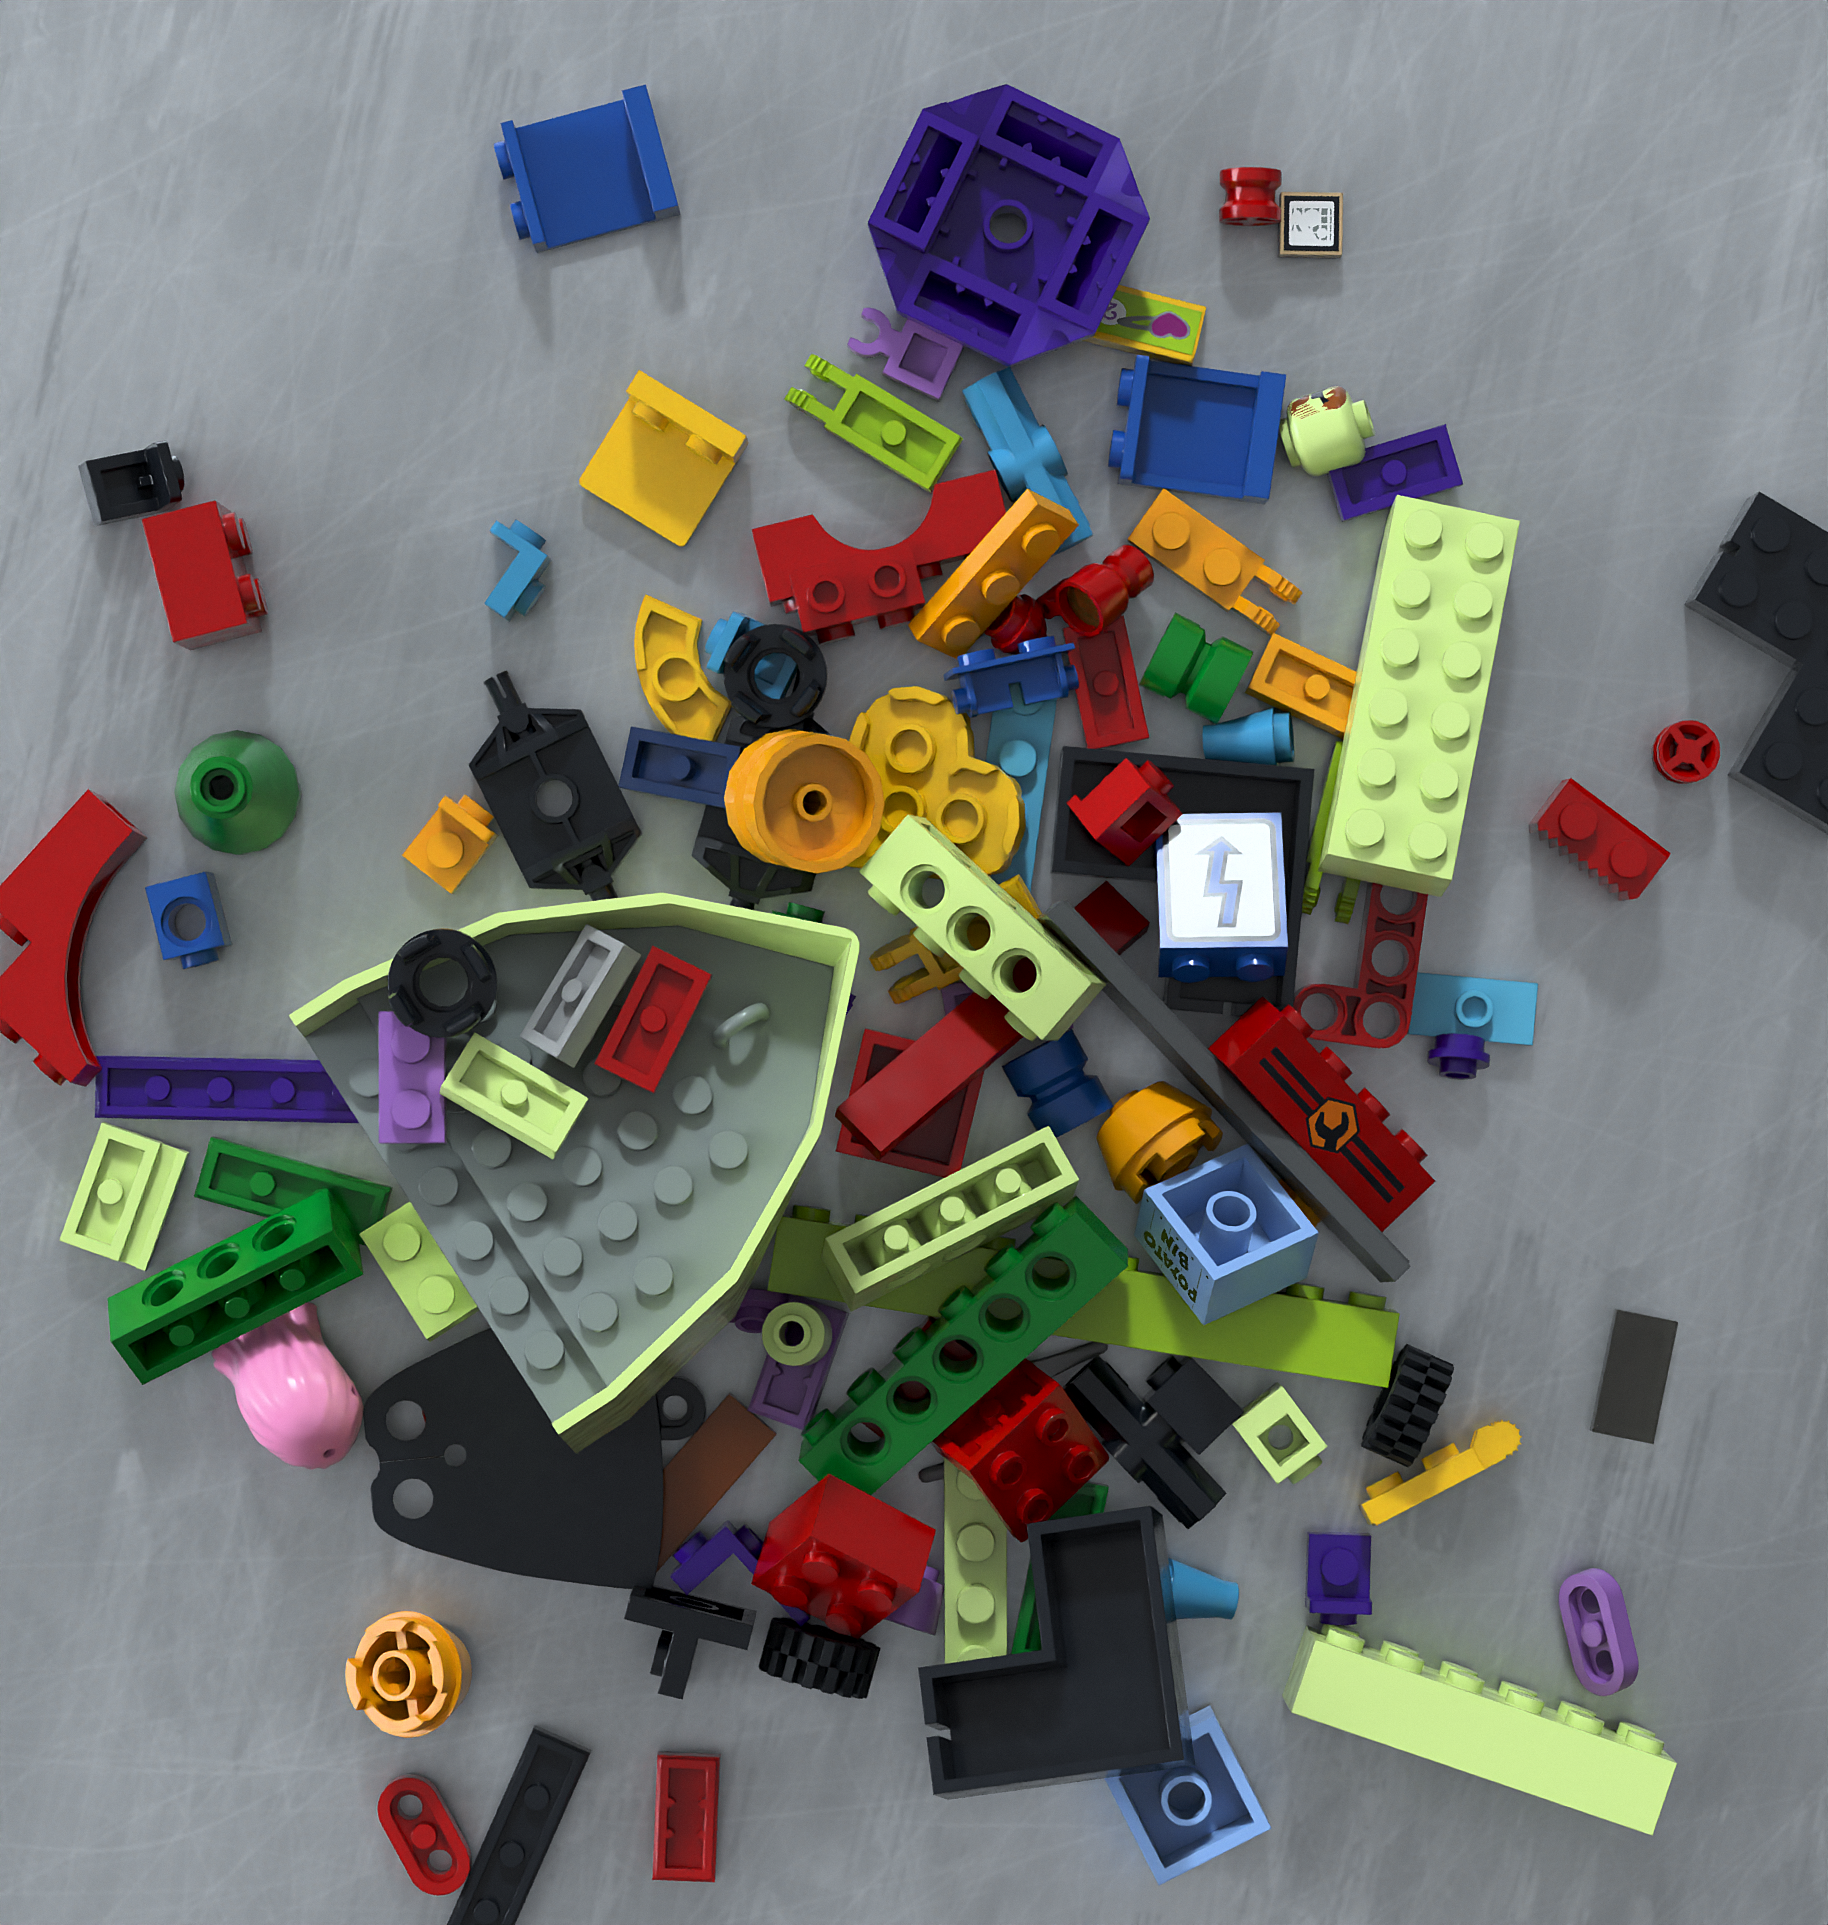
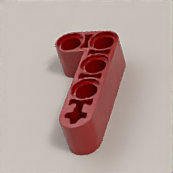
[1293,882,1428,1048]

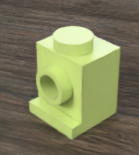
[1232,1382,1328,1484]

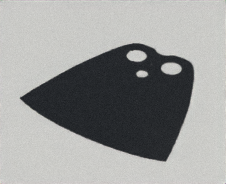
[363,1328,663,1590]

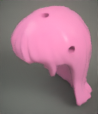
[211,1302,364,1470]

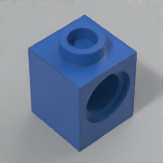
[145,872,232,969]

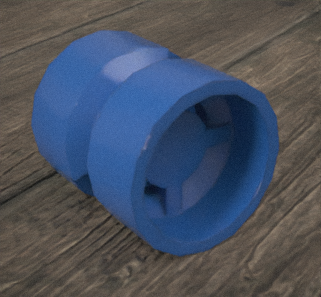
[1001,1029,1113,1138]

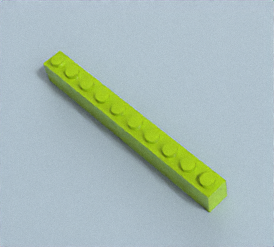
[767,1204,1400,1388]

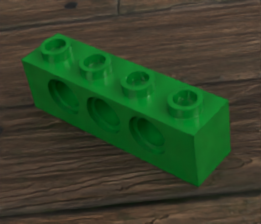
[107,1188,363,1385]

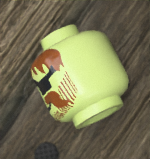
[1279,386,1375,476]

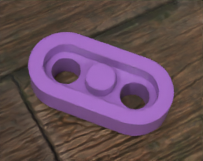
[1559,1568,1639,1696]

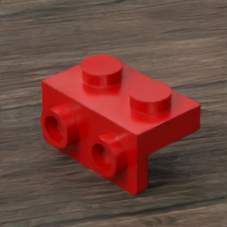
[789,543,925,645]

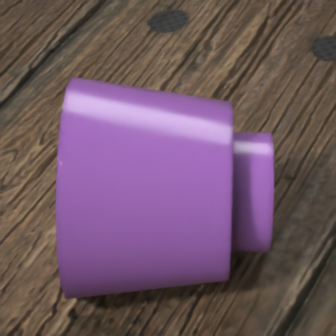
[885,1566,944,1636]

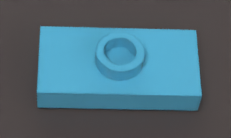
[1407,972,1538,1046]

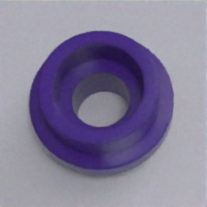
[1427,1033,1490,1080]

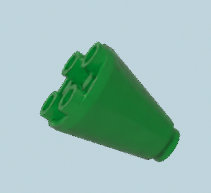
[174,730,302,855]

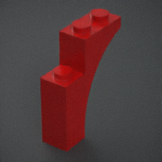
[0,789,147,1087]

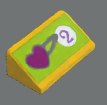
[1082,285,1206,366]

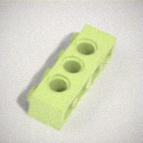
[859,815,1107,1042]
[821,1126,1079,1312]

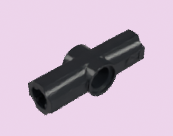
[1062,1355,1227,1529]

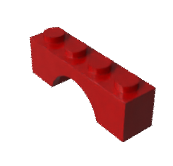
[752,469,1006,614]

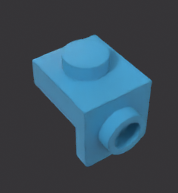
[484,519,552,622]
[705,612,798,699]

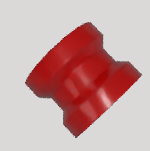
[1219,167,1282,226]
[1651,720,1720,784]

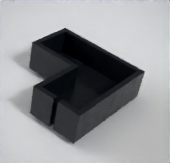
[1684,491,1828,835]
[1050,746,1315,1016]
[918,1506,1195,1800]

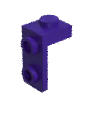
[670,1520,811,1627]

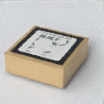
[1278,192,1343,258]

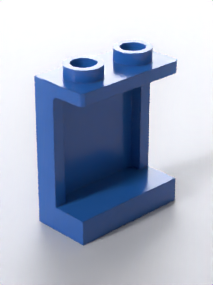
[1108,354,1286,505]

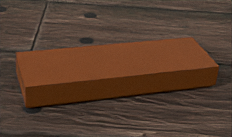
[656,1393,777,1573]

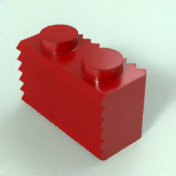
[1528,778,1671,901]

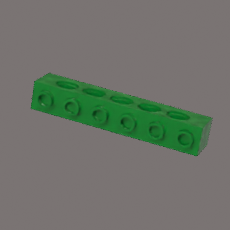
[798,1196,1128,1495]

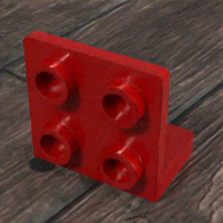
[931,1358,1109,1542]

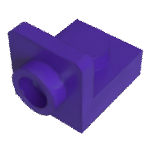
[1305,1531,1372,1625]

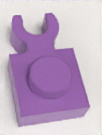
[847,308,964,402]

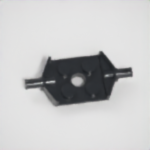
[469,671,643,901]

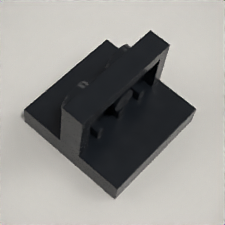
[624,1585,757,1699]

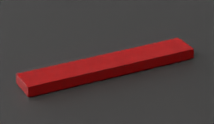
[835,880,1150,1160]

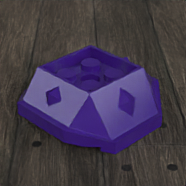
[868,84,1150,368]

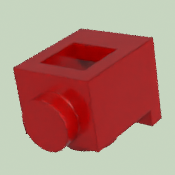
[1067,758,1183,866]

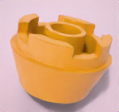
[1096,1081,1223,1204]
[345,1611,472,1738]

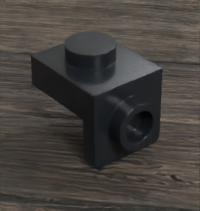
[78,440,184,526]

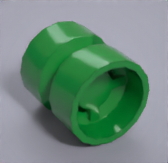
[1139,612,1253,724]

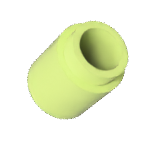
[762,1302,832,1366]

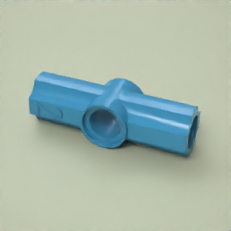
[962,367,1093,557]

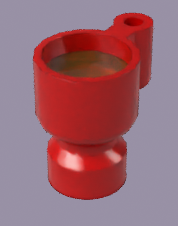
[1036,545,1154,637]

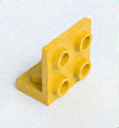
[579,370,749,547]

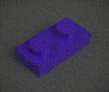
[1327,424,1463,522]

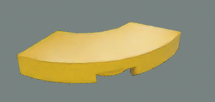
[634,594,732,742]

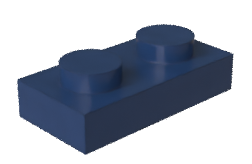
[619,726,745,809]

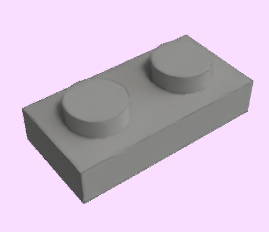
[519,924,641,1068]

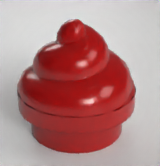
[984,594,1047,655]

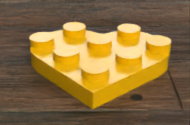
[845,686,1026,880]

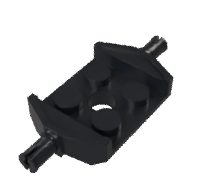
[691,668,832,910]

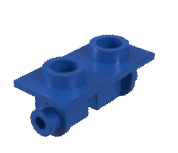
[943,636,1079,718]

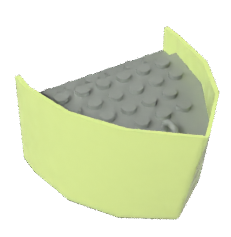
[289,892,860,1453]

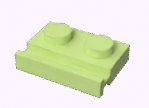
[59,1122,190,1271]

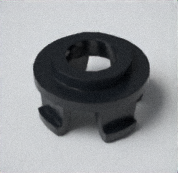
[724,624,828,728]
[388,928,497,1038]

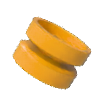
[724,729,885,874]

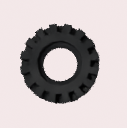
[1361,1344,1454,1467]
[758,1617,880,1699]

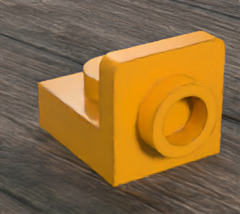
[402,794,499,894]

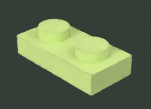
[439,1032,588,1159]

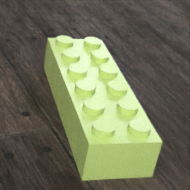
[1318,495,1520,897]
[1282,1624,1677,1836]

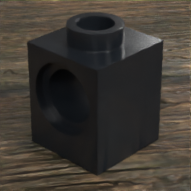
[1144,1355,1244,1455]

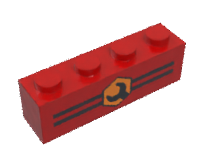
[1208,996,1435,1232]

